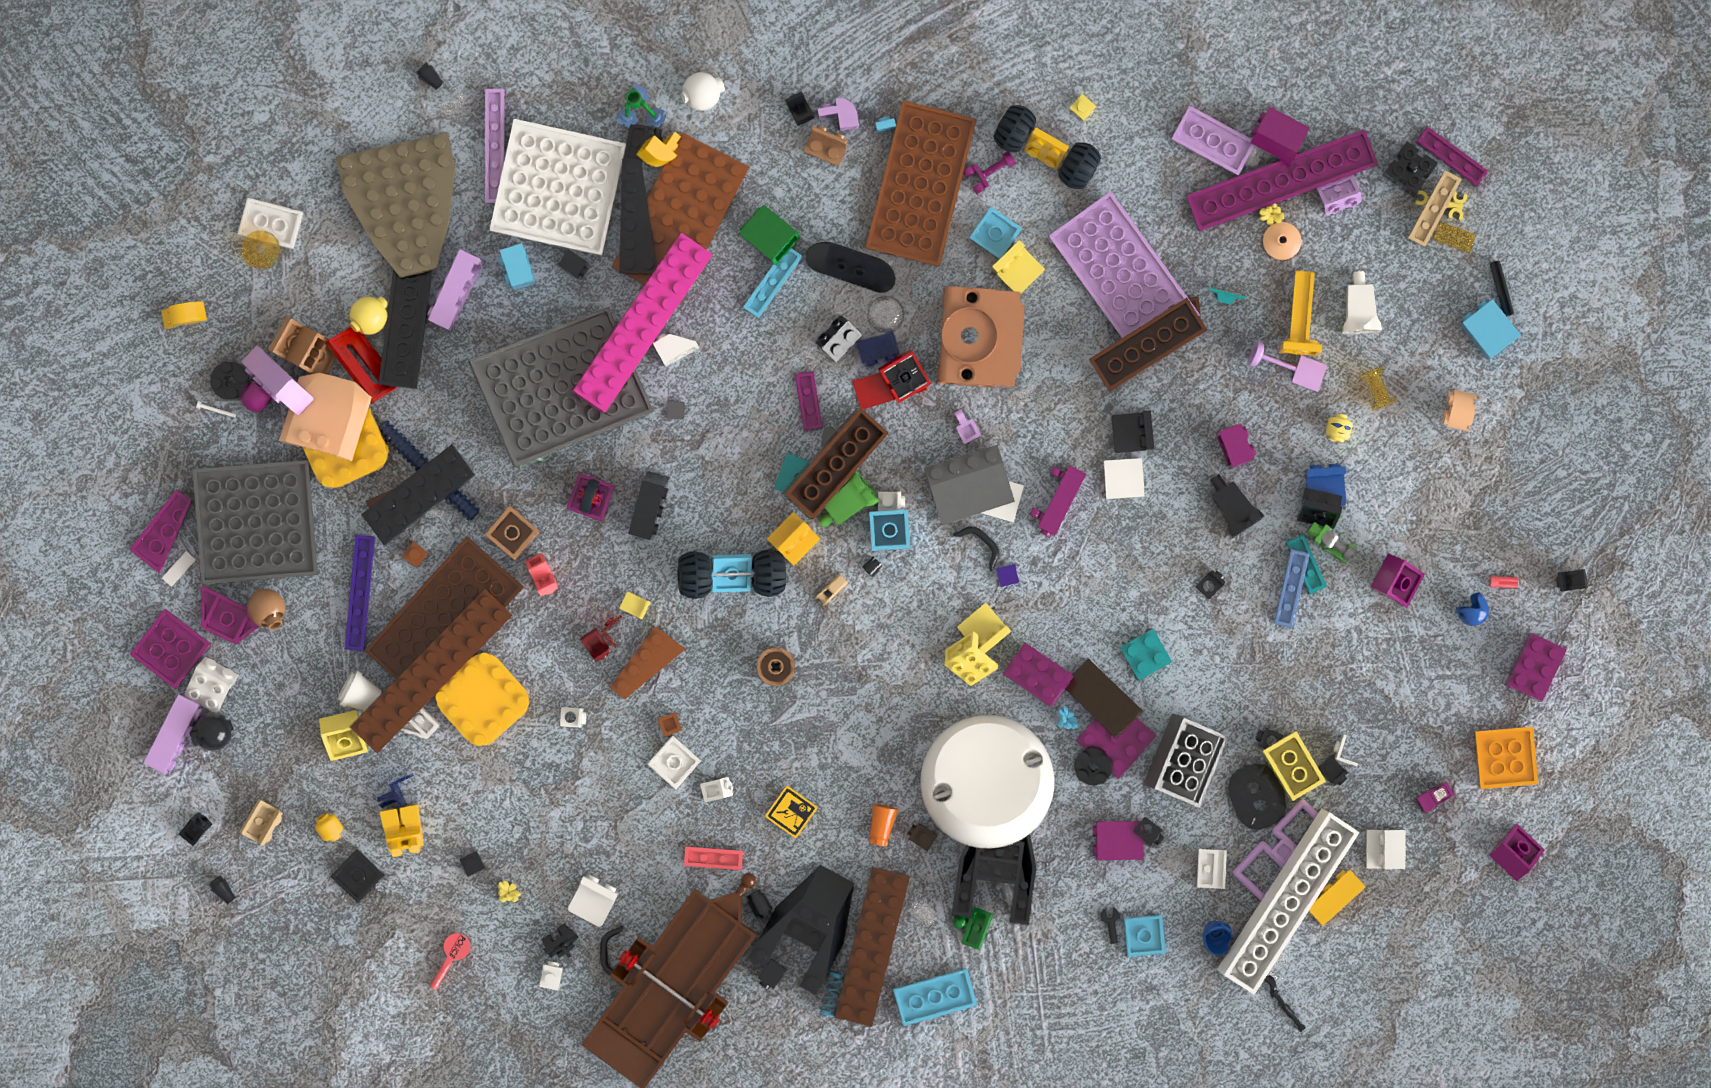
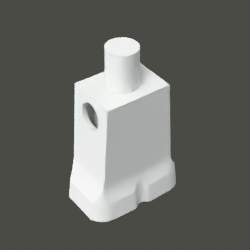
[1342,271,1382,334]

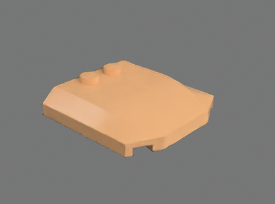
[279,372,372,461]

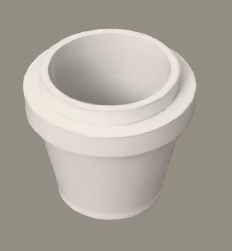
[337,671,382,711]

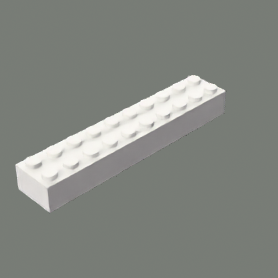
[1217,808,1359,994]

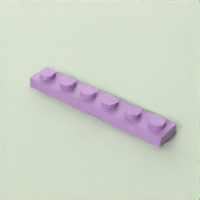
[485,89,505,204]

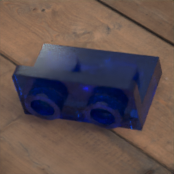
[856,332,899,367]

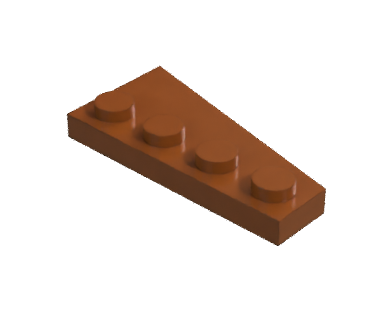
[609,626,686,699]

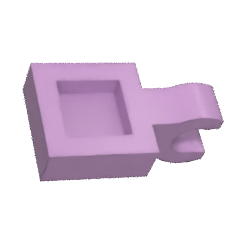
[954,409,981,444]

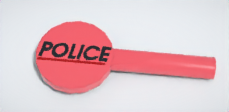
[430,933,471,990]

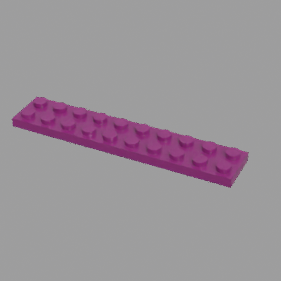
[1186,129,1378,232]

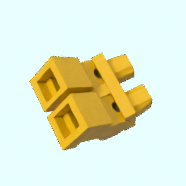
[380,804,424,857]

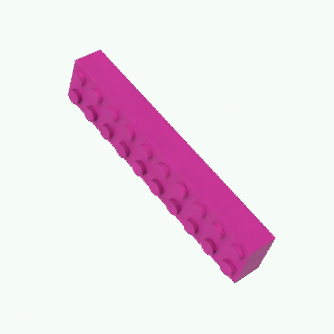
[571,233,713,414]

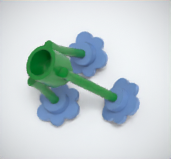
[617,84,666,128]

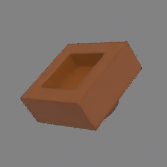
[402,541,429,568]
[657,712,682,737]

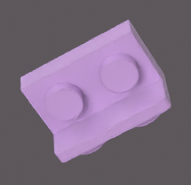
[1317,175,1362,215]

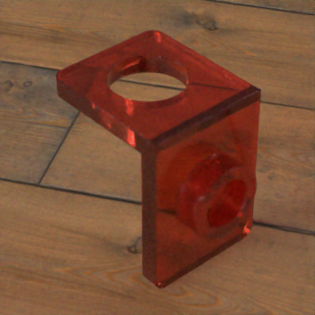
[601,615,623,648]

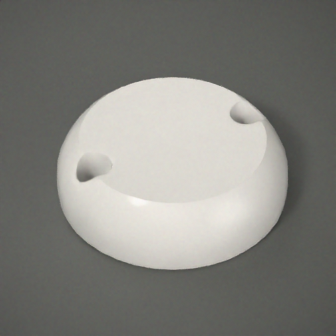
[920,715,1054,848]

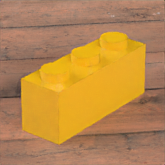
[1309,869,1365,926]

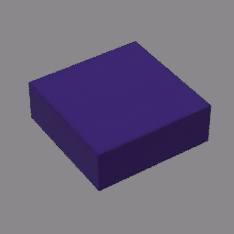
[996,564,1019,587]

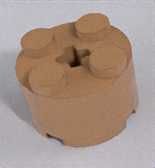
[757,648,795,686]

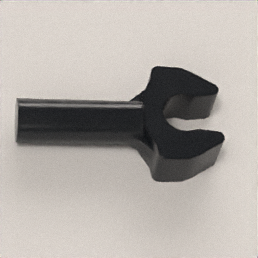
[1100,907,1120,944]

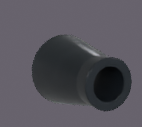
[416,62,444,90]
[209,875,236,904]

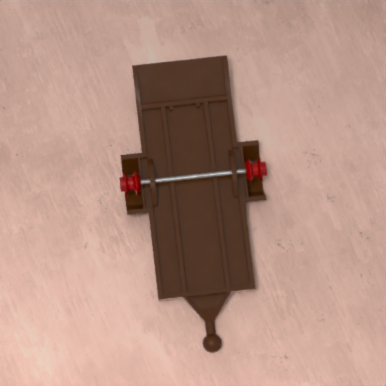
[581,873,757,1088]

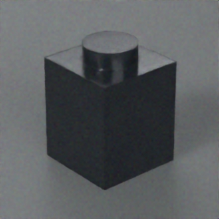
[558,249,589,280]
[758,959,787,990]

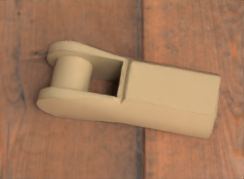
[815,574,848,607]

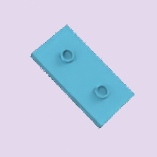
[893,968,977,1026]

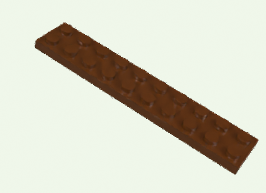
[349,588,512,754]

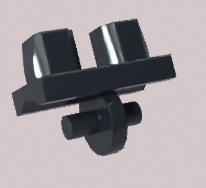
[542,924,579,958]

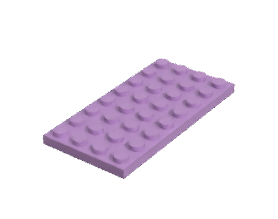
[1049,191,1200,338]

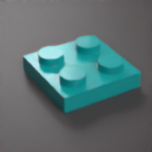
[1120,629,1172,681]

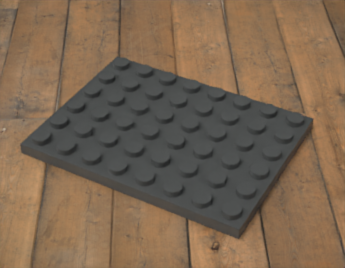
[468,307,654,468]

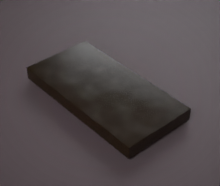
[1065,658,1143,739]

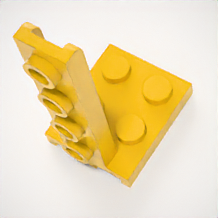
[1278,270,1322,357]

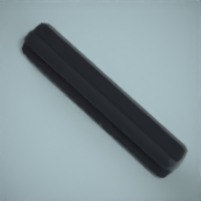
[1490,261,1514,317]

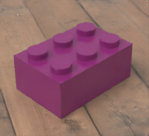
[1504,633,1567,702]
[1003,642,1074,708]

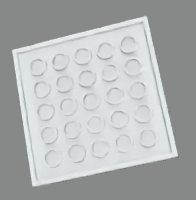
[489,119,626,256]

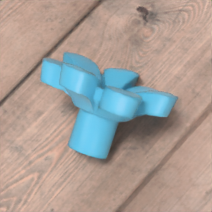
[1057,706,1078,730]

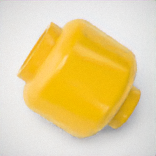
[314,812,343,842]

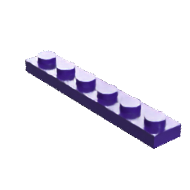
[344,535,375,651]

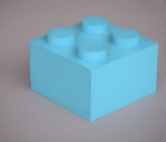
[498,243,537,291]
[869,510,910,551]

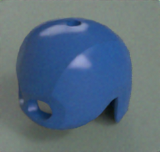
[1456,592,1489,626]
[1203,921,1233,955]

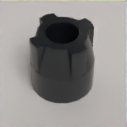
[862,556,882,577]

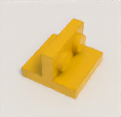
[767,512,821,566]

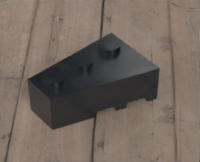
[628,471,670,540]

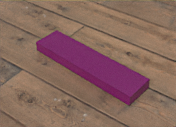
[1415,126,1489,187]

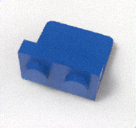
[1305,463,1346,506]

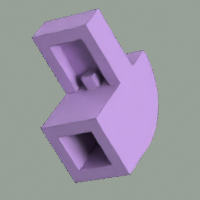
[818,98,859,131]

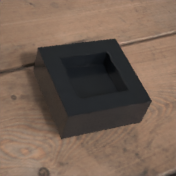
[459,851,485,877]

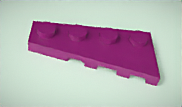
[129,489,193,573]

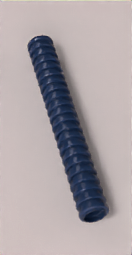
[378,420,480,521]

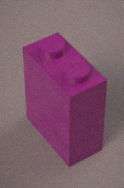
[1250,106,1310,164]
[1092,821,1144,860]

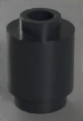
[746,889,772,919]

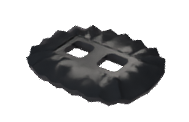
[1228,763,1287,830]

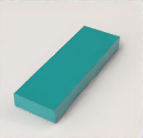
[1285,534,1327,595]

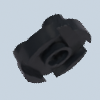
[210,361,249,400]
[1074,746,1113,786]

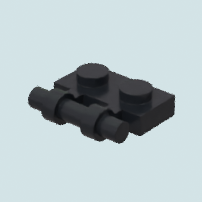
[623,124,663,167]

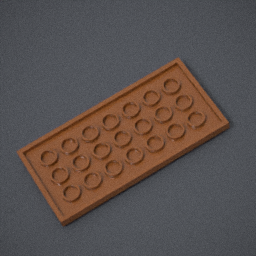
[865,100,977,267]
[612,132,750,284]

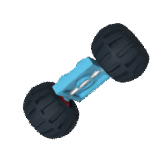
[677,549,786,599]

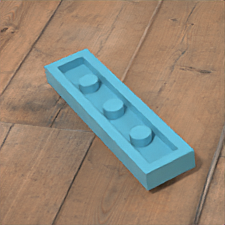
[743,248,803,319]

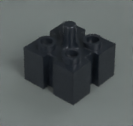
[1382,141,1438,197]

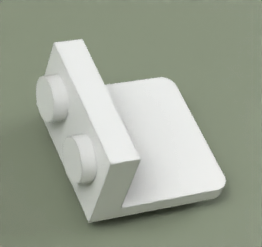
[185,657,239,713]
[568,875,619,927]

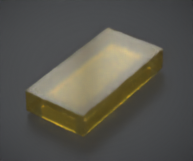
[1434,222,1476,253]

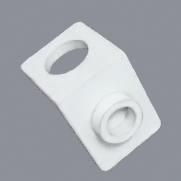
[560,707,586,728]
[1333,734,1358,766]

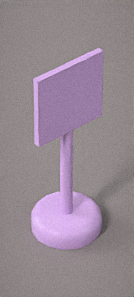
[1248,340,1327,392]

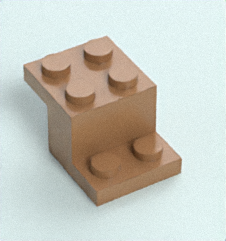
[268,316,336,375]

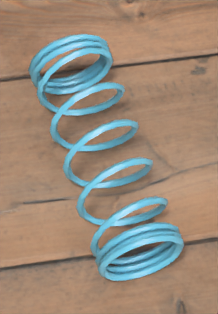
[820,972,844,1017]

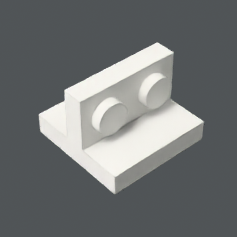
[1366,830,1405,869]

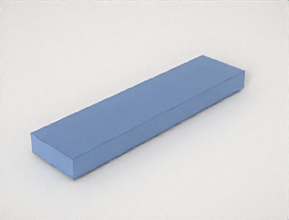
[1274,549,1310,628]

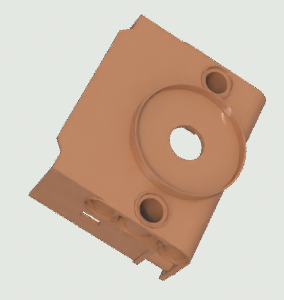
[937,286,1025,389]

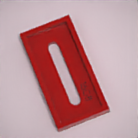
[325,327,399,404]

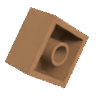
[485,506,541,561]

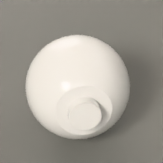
[681,72,724,111]

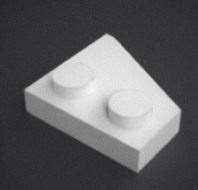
[401,708,441,739]

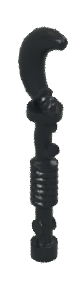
[1263,974,1306,1032]

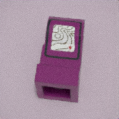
[1415,781,1454,813]

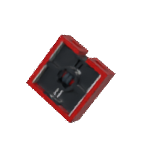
[878,349,931,403]

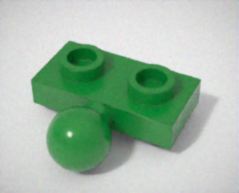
[952,907,994,950]

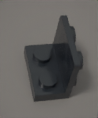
[1111,410,1154,453]

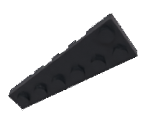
[619,159,657,274]

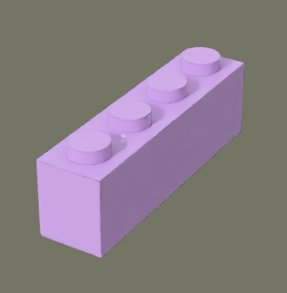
[144,694,202,774]

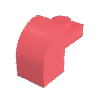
[525,553,558,596]

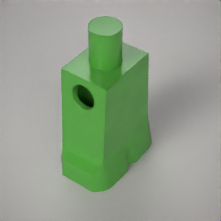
[818,471,880,528]

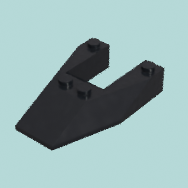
[951,834,1037,926]
[748,865,854,995]

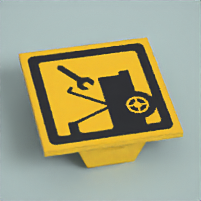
[764,786,818,839]

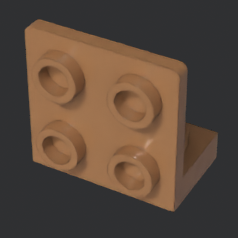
[803,125,848,167]

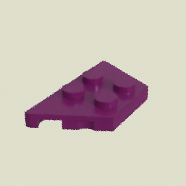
[201,585,260,645]

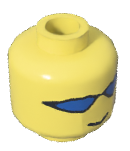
[1325,414,1353,443]

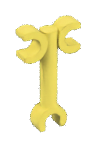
[1415,190,1467,221]

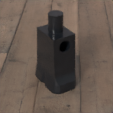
[1210,474,1264,538]

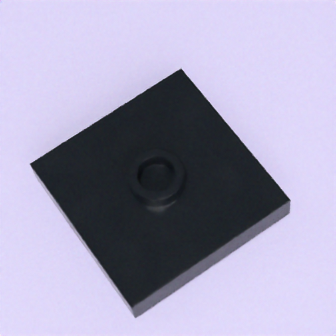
[330,849,385,903]

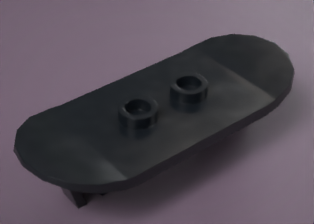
[806,242,896,293]

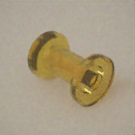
[1359,366,1397,411]

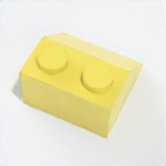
[319,710,368,761]

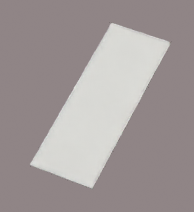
[162,551,196,587]

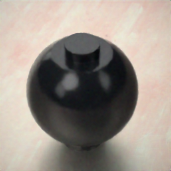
[189,712,234,751]

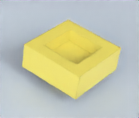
[1069,94,1096,121]

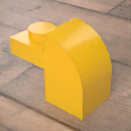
[636,132,681,167]
[161,302,207,329]

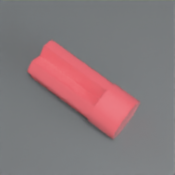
[1489,576,1518,588]

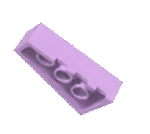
[427,249,484,332]
[242,345,314,416]

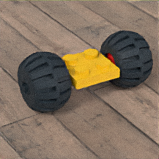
[993,105,1101,189]

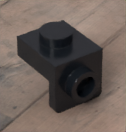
[785,92,815,126]
[1556,569,1588,591]

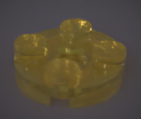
[242,230,281,269]

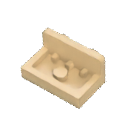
[240,799,283,846]

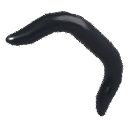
[953,527,999,572]
[600,926,624,976]

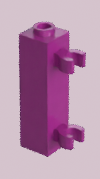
[1029,465,1086,538]

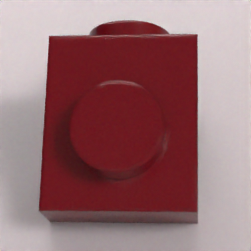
[580,628,611,662]

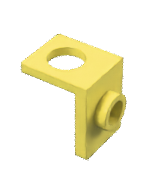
[620,592,651,620]

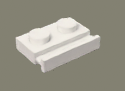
[1197,849,1227,889]

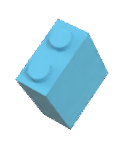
[1460,299,1521,360]

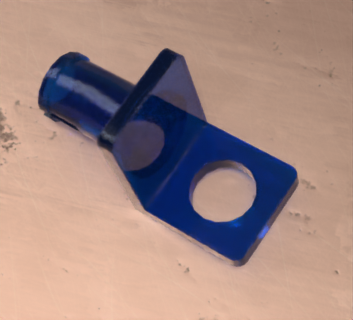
[377,774,414,808]

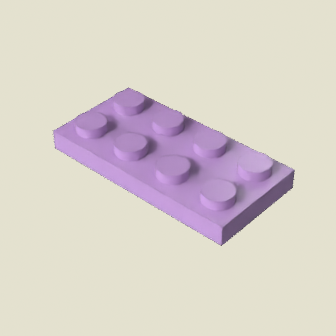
[1171,106,1255,176]

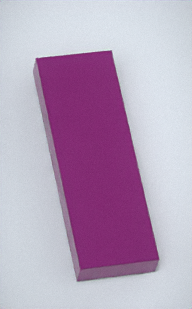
[795,371,823,431]

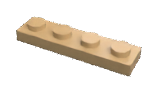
[1408,170,1462,247]

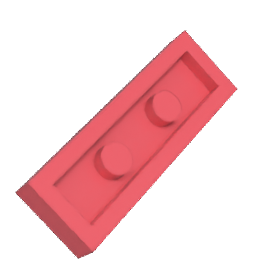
[684,846,743,870]

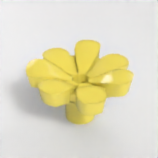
[1259,204,1284,225]
[498,881,521,902]

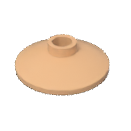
[1263,222,1301,260]

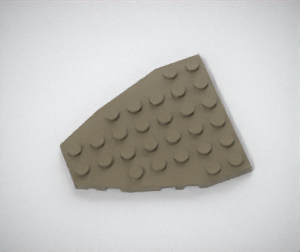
[336,132,456,278]

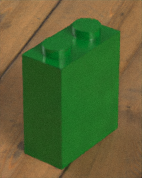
[739,204,801,266]

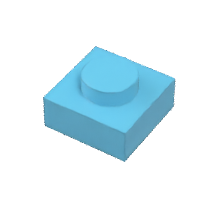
[875,117,896,133]

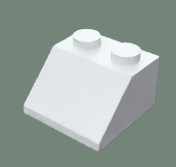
[653,333,699,367]

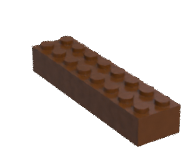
[835,867,910,1027]

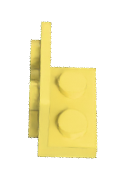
[992,240,1045,293]
[957,603,1011,654]
[944,631,998,686]

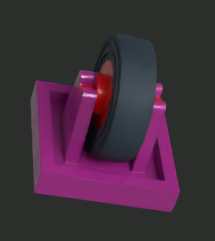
[566,473,615,522]

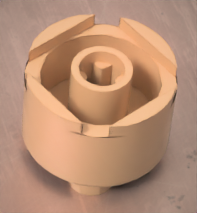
[1442,390,1477,432]

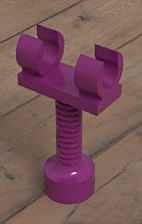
[963,151,1016,194]

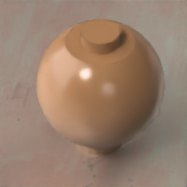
[247,589,286,630]

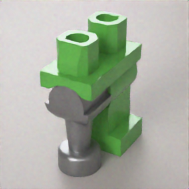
[1306,522,1356,564]

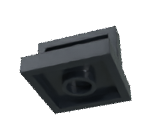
[1297,488,1342,529]

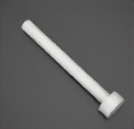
[196,401,237,418]

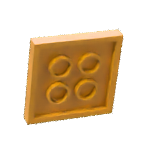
[1474,727,1538,789]

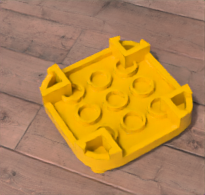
[303,407,389,488]
[435,653,529,746]

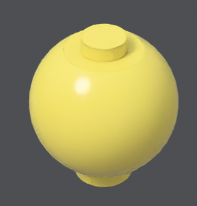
[349,296,389,335]

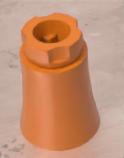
[869,804,899,846]

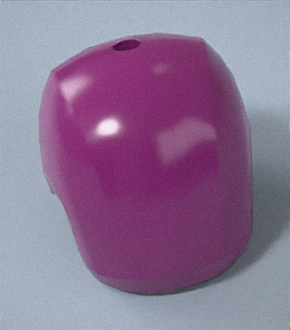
[240,382,271,413]

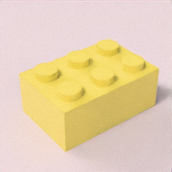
[1261,731,1326,801]

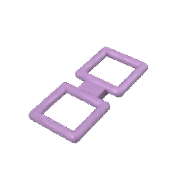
[1233,799,1318,901]

